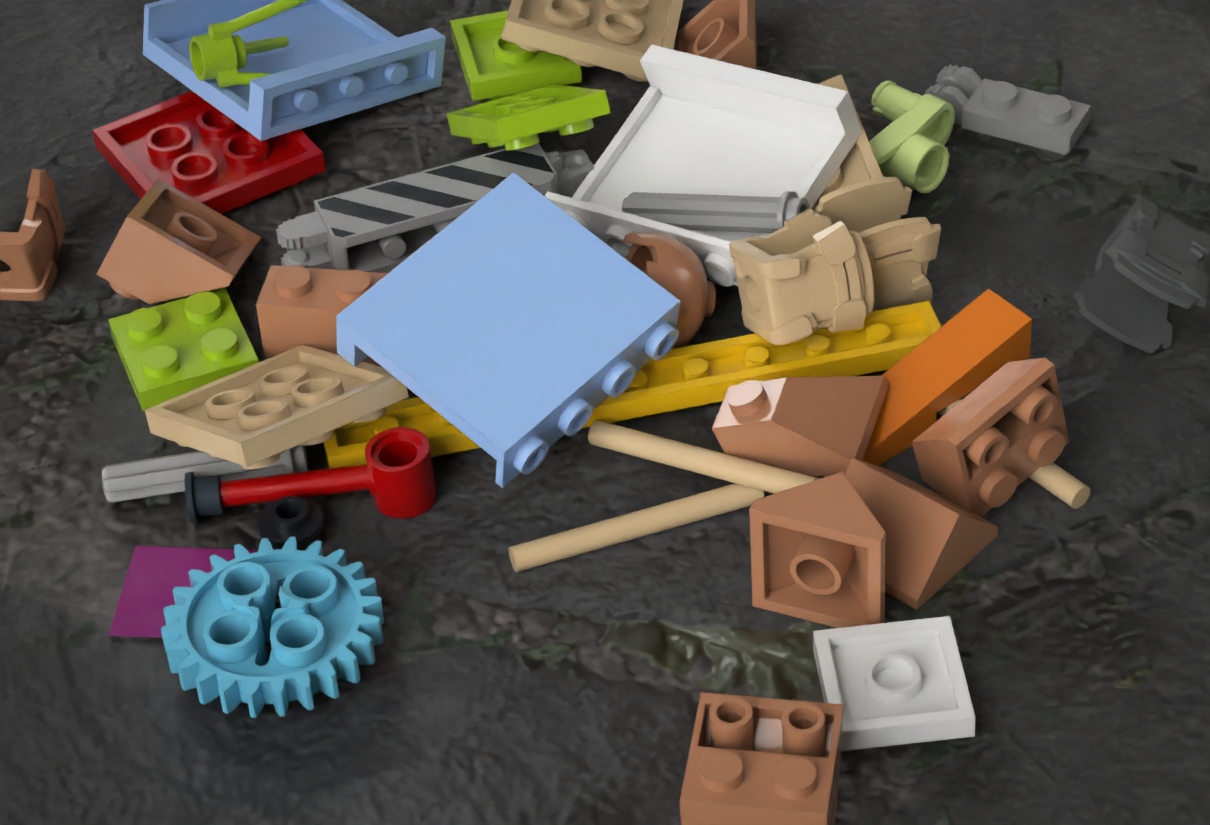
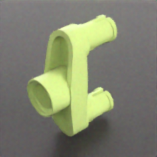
[869,80,954,193]

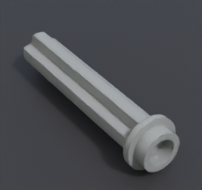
[622,191,810,233]
[102,445,309,503]

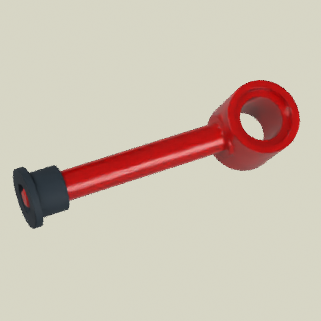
[184,427,438,524]

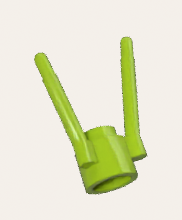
[189,0,309,88]

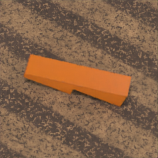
[823,288,1032,477]

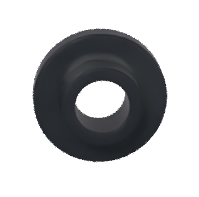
[258,496,324,551]

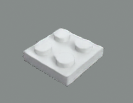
[813,616,976,751]

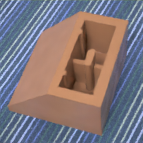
[912,357,1070,517]
[680,692,844,825]

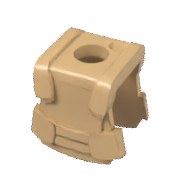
[813,177,941,311]
[729,209,874,345]

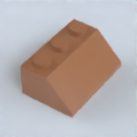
[256,265,388,367]

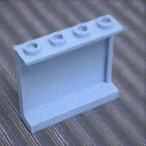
[143,0,446,141]
[336,172,680,488]

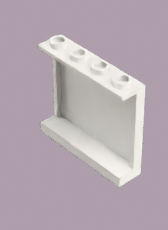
[544,44,863,286]

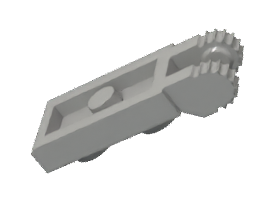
[924,64,1091,155]

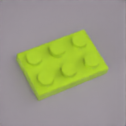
[446,84,611,151]

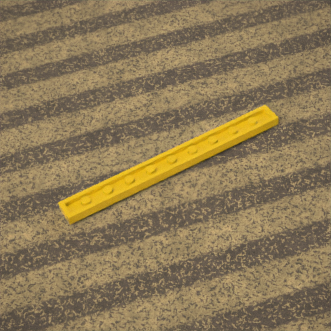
[323,301,941,468]

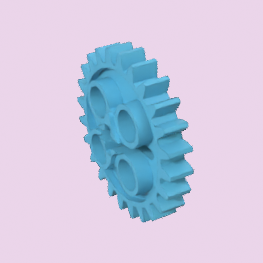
[161,537,384,718]

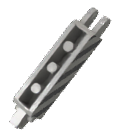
[276,143,595,273]

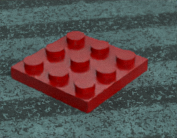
[92,91,325,214]

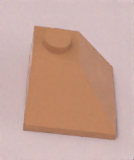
[96,179,261,304]
[712,376,889,477]

